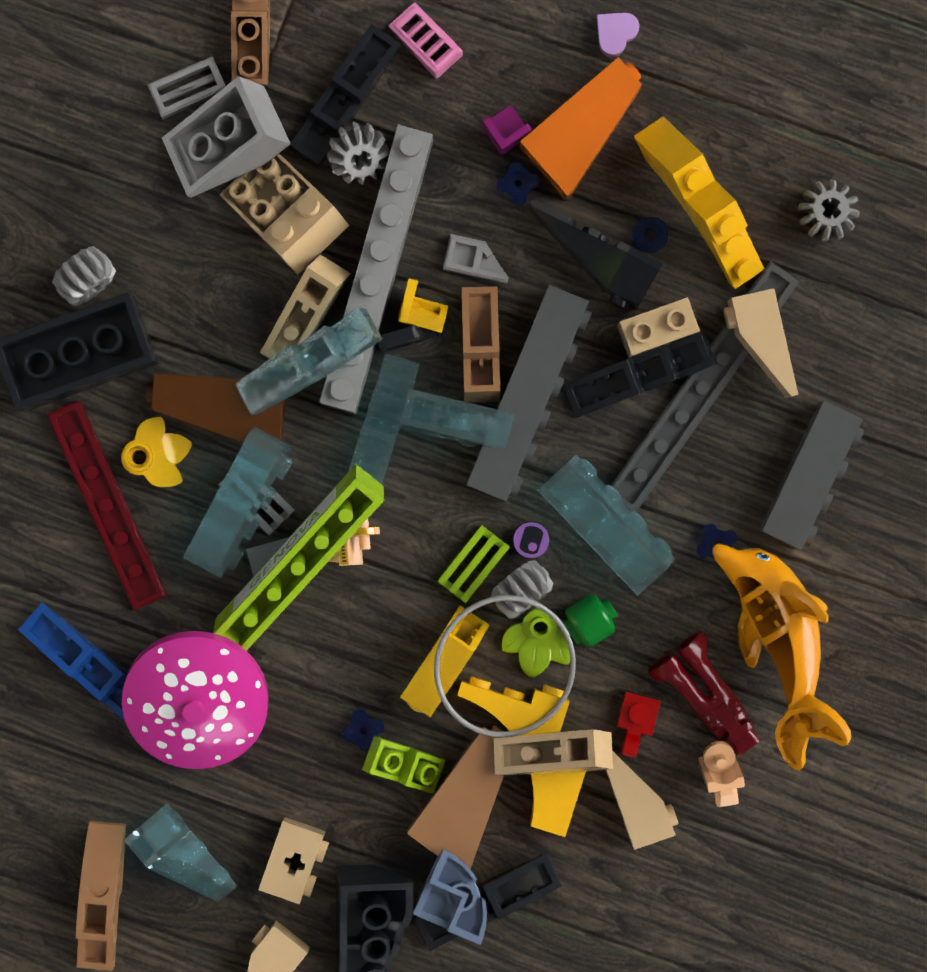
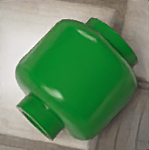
[562,594,618,647]

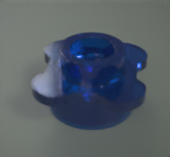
[497,162,539,205]
[696,524,737,559]
[342,709,384,752]

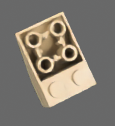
[219,154,349,275]

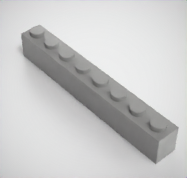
[319,124,433,415]

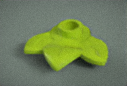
[502,608,570,678]

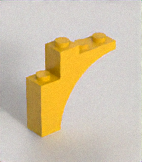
[634,116,764,289]
[457,676,586,837]

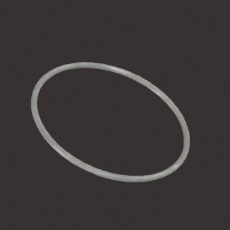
[434,595,576,737]

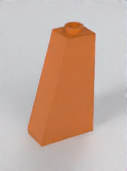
[519,57,642,201]

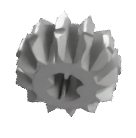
[327,121,389,185]
[797,180,860,242]
[52,246,116,306]
[491,560,553,619]

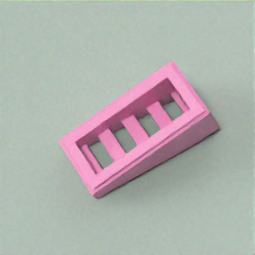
[388,2,463,79]

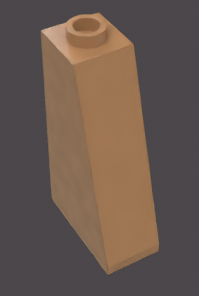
[407,725,505,869]

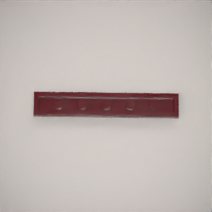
[46,400,168,611]

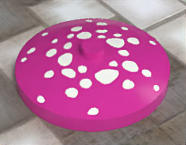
[122,631,269,769]

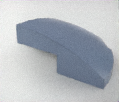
[413,849,487,945]

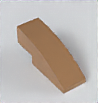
[462,286,500,403]

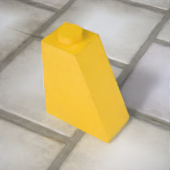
[400,606,489,717]

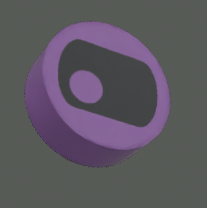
[513,522,549,558]

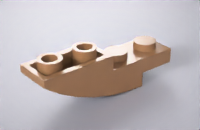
[231,0,270,85]
[75,820,126,971]

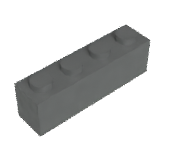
[758,401,864,550]

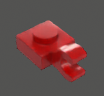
[616,692,661,758]

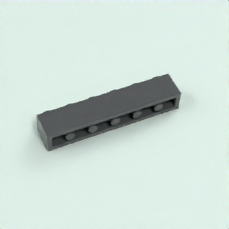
[466,285,592,502]

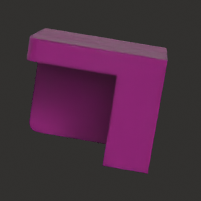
[481,105,532,156]

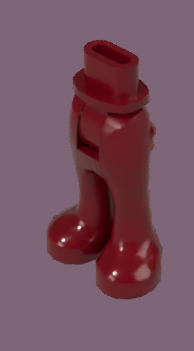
[648,630,760,757]

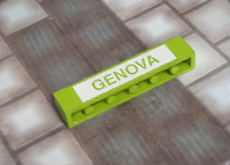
[213,464,384,651]

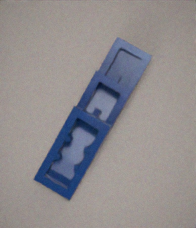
[18,603,127,721]

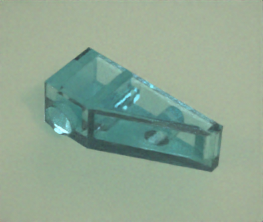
[400,388,515,450]

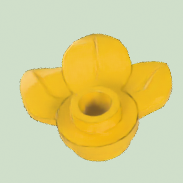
[121,417,192,487]

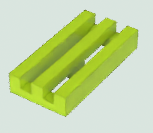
[438,525,510,603]

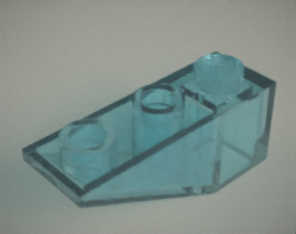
[124,803,237,902]

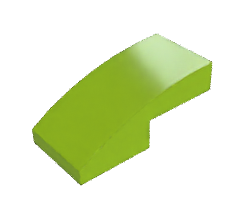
[362,736,446,794]

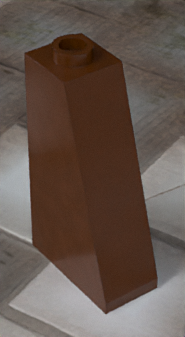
[146,374,287,455]

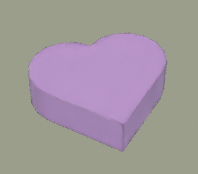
[596,13,639,57]

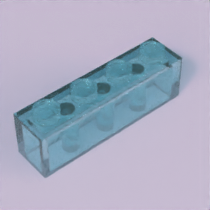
[183,427,293,578]
[538,455,675,596]

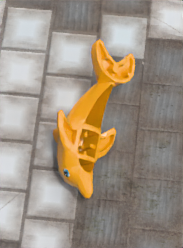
[712,544,851,771]

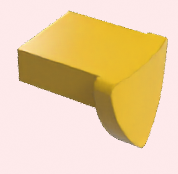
[398,278,448,333]

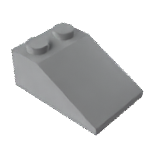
[162,76,291,198]

